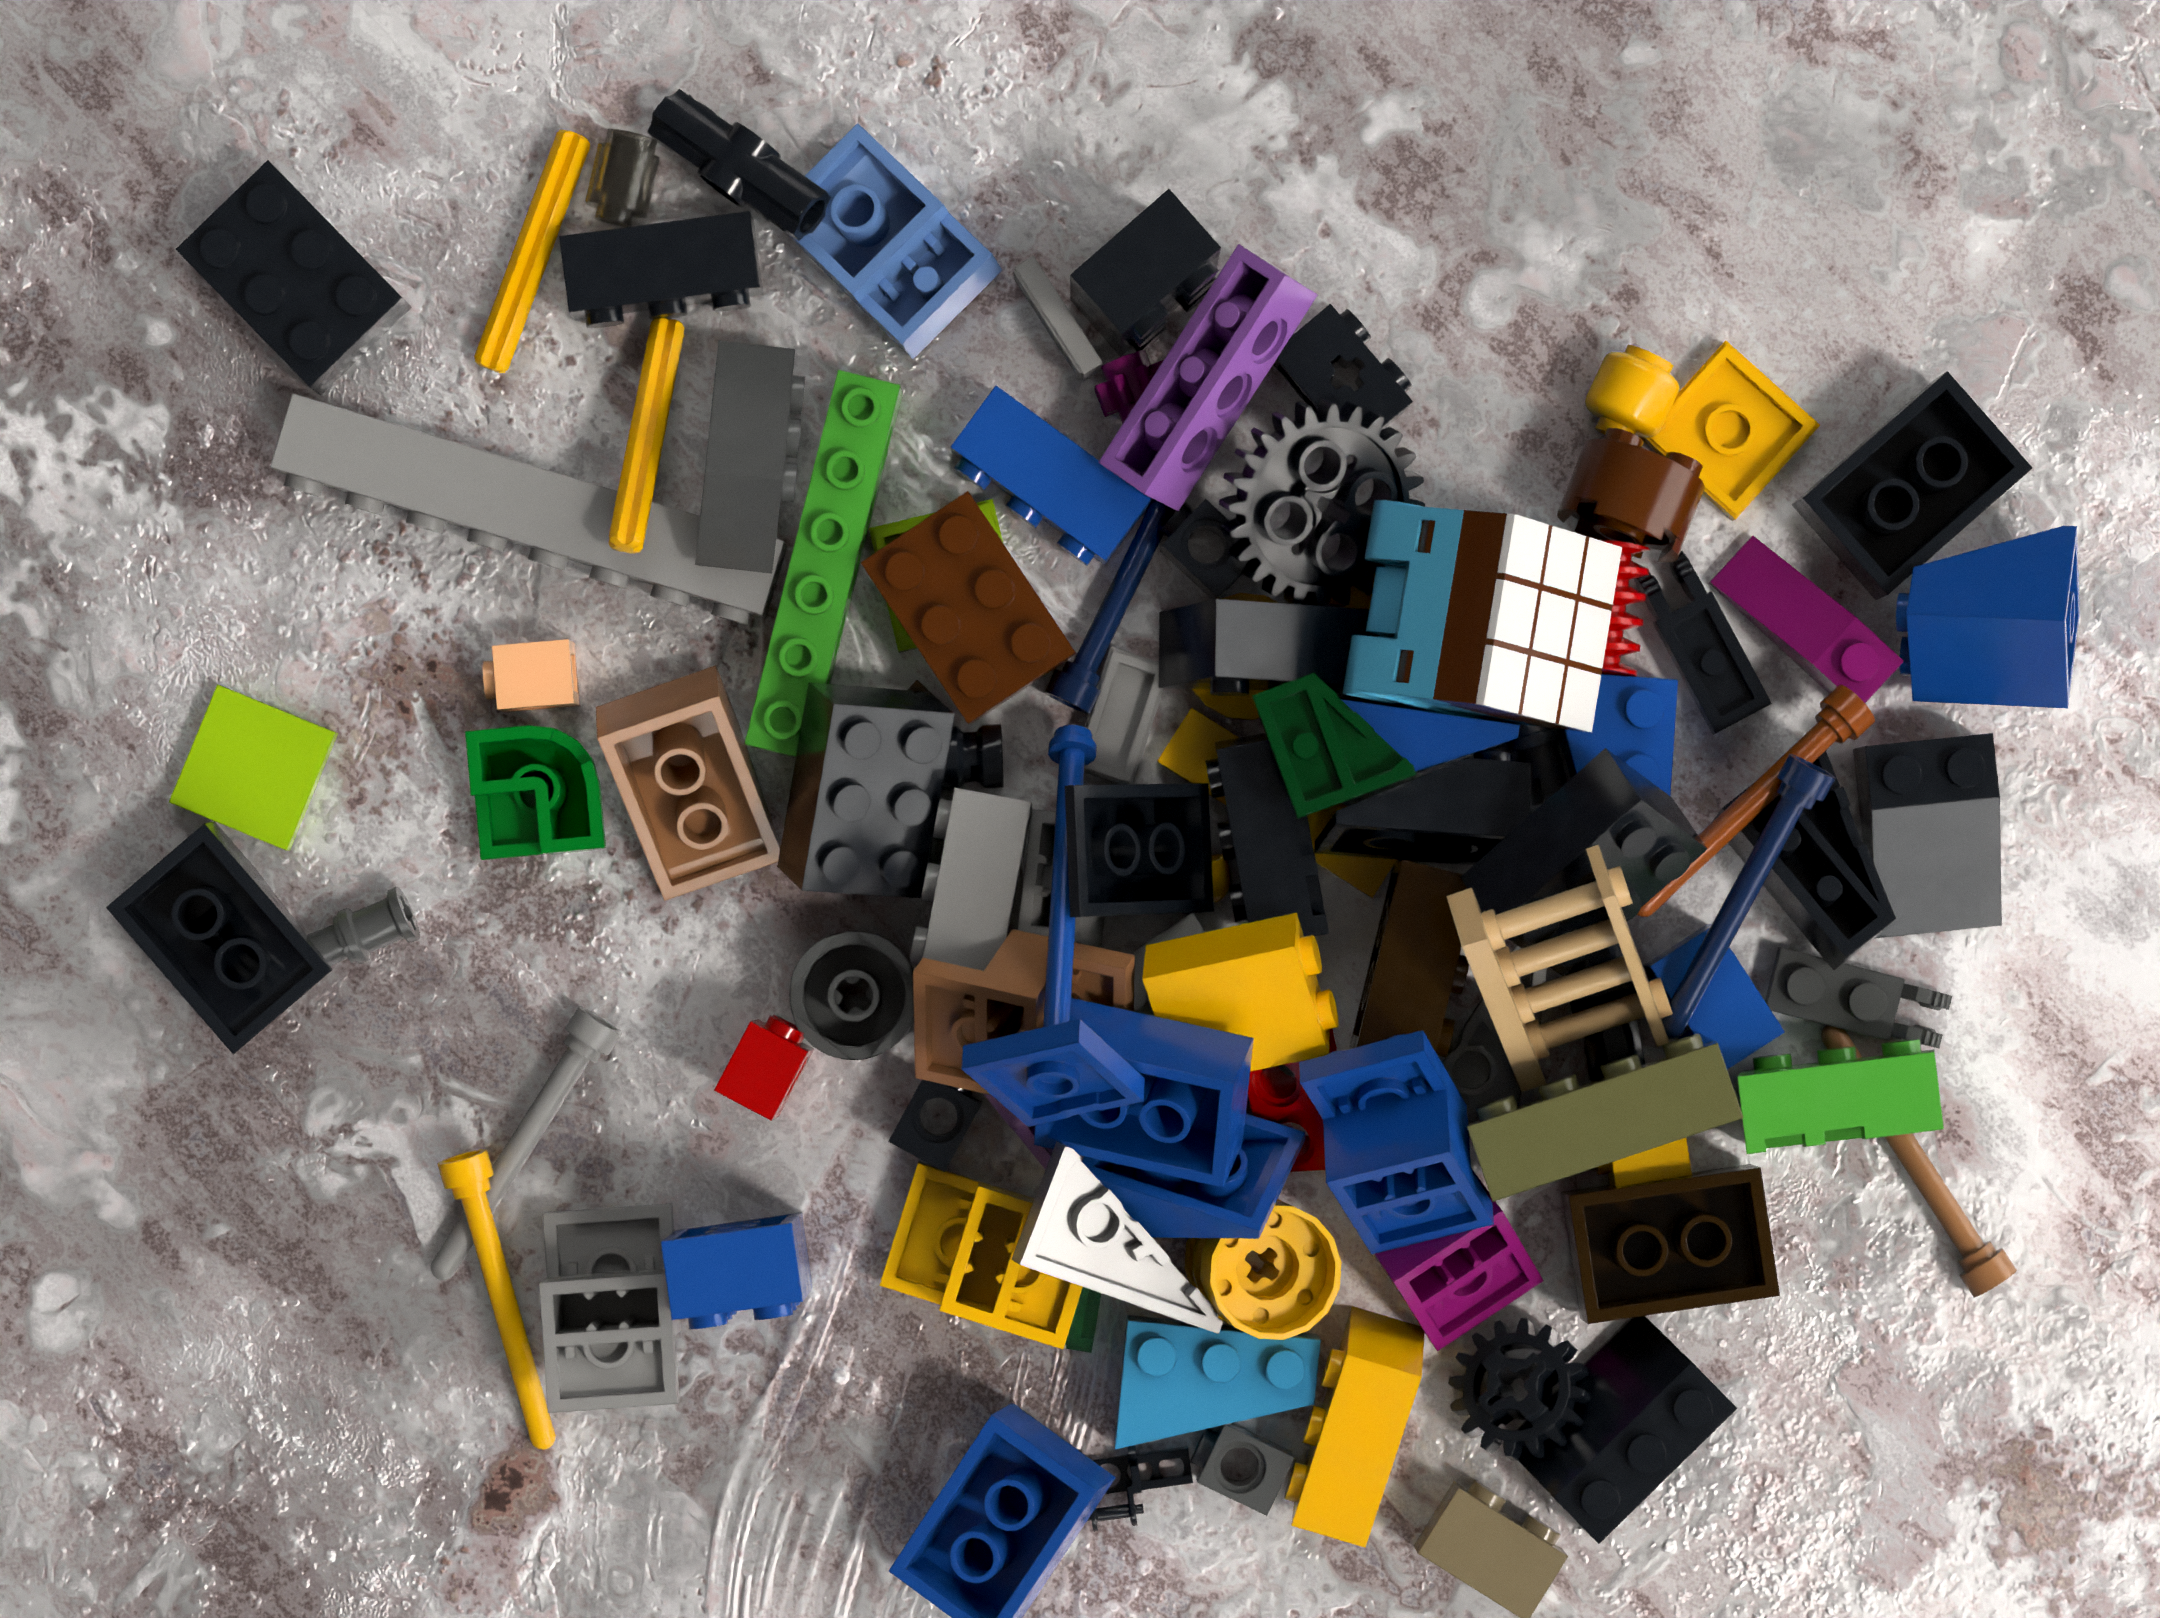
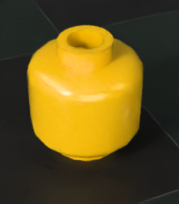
[1585,345,1679,438]

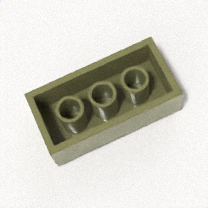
[1467,1033,1744,1202]

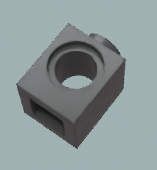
[1190,1423,1295,1516]

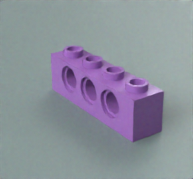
[1099,244,1318,511]

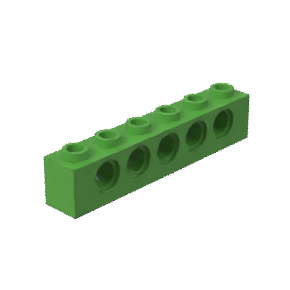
[745,370,903,758]

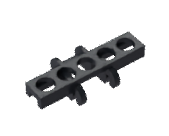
[1078,1445,1193,1532]

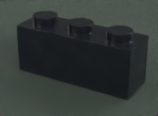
[559,211,764,328]

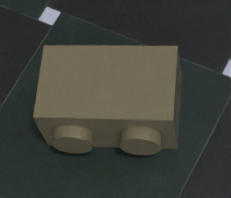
[1414,1480,1568,1618]

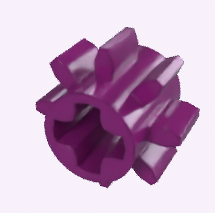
[1094,350,1164,424]

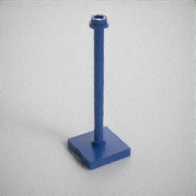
[962,725,1145,1127]

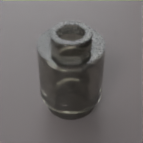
[585,129,660,227]

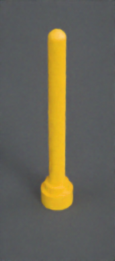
[437,1149,556,1450]

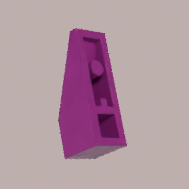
[1709,536,1904,703]

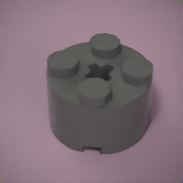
[789,931,915,1060]

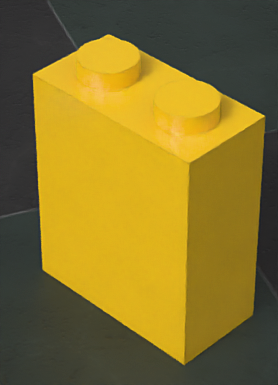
[1142,913,1339,1072]

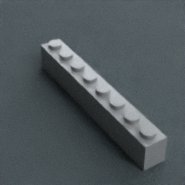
[270,393,788,626]

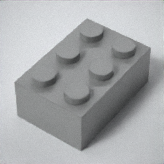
[909,788,1032,971]

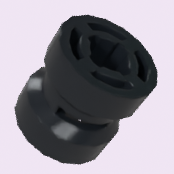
[942,724,1004,790]

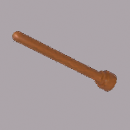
[1637,685,1875,917]

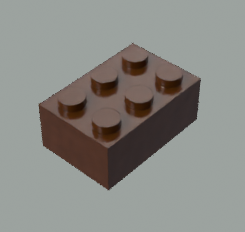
[861,491,1077,724]

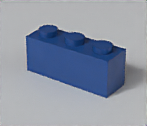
[950,385,1151,566]

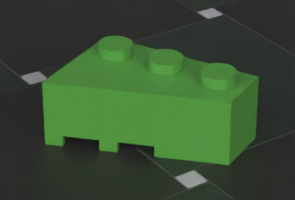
[1737,1039,1944,1154]

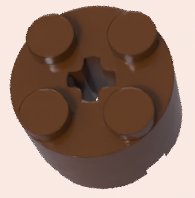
[1557,428,1705,563]

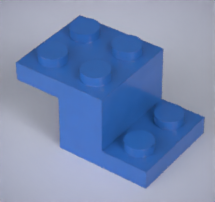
[1299,1030,1494,1254]

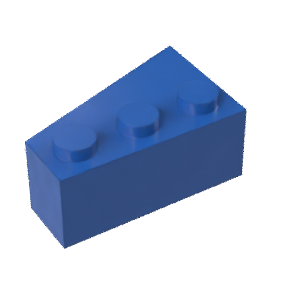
[1559,674,1678,796]

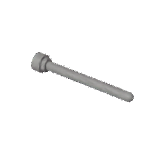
[431,1006,622,1280]

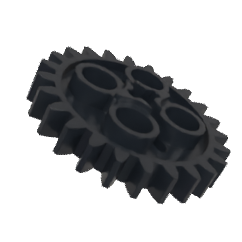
[1219,398,1425,606]

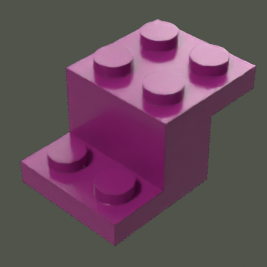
[1373,1169,1544,1351]

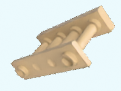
[1447,845,1673,1092]

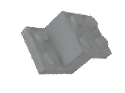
[539,1203,681,1413]

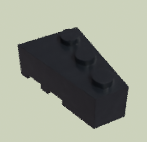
[1159,599,1380,702]
[1205,733,1329,936]
[1711,750,1896,970]

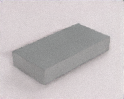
[1014,255,1103,381]
[1084,647,1164,784]

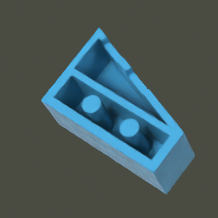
[1114,1315,1321,1449]

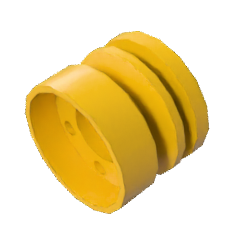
[1184,1199,1342,1340]

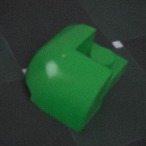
[465,725,606,860]

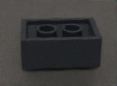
[1502,1316,1737,1544]

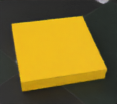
[1638,340,1820,521]

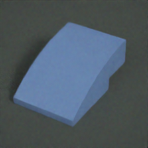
[789,123,1002,359]

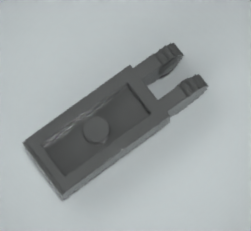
[1765,947,1952,1049]

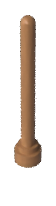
[1821,1025,2017,1297]

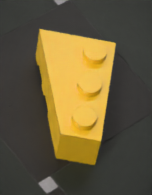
[1284,1306,1425,1548]

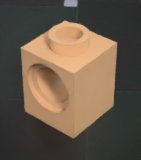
[482,639,580,712]

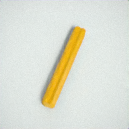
[474,129,590,373]
[608,318,685,554]

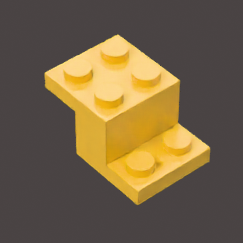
[879,1162,1083,1349]

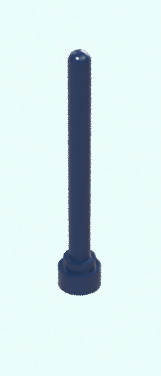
[1044,499,1175,715]
[1661,754,1836,1039]

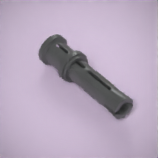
[307,887,420,967]

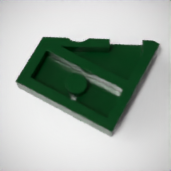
[1252,673,1417,819]

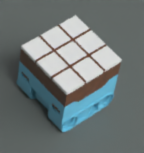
[1343,500,1622,733]

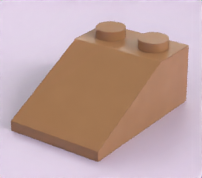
[596,665,781,901]

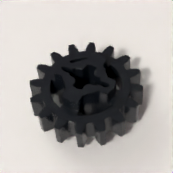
[1448,1318,1591,1461]

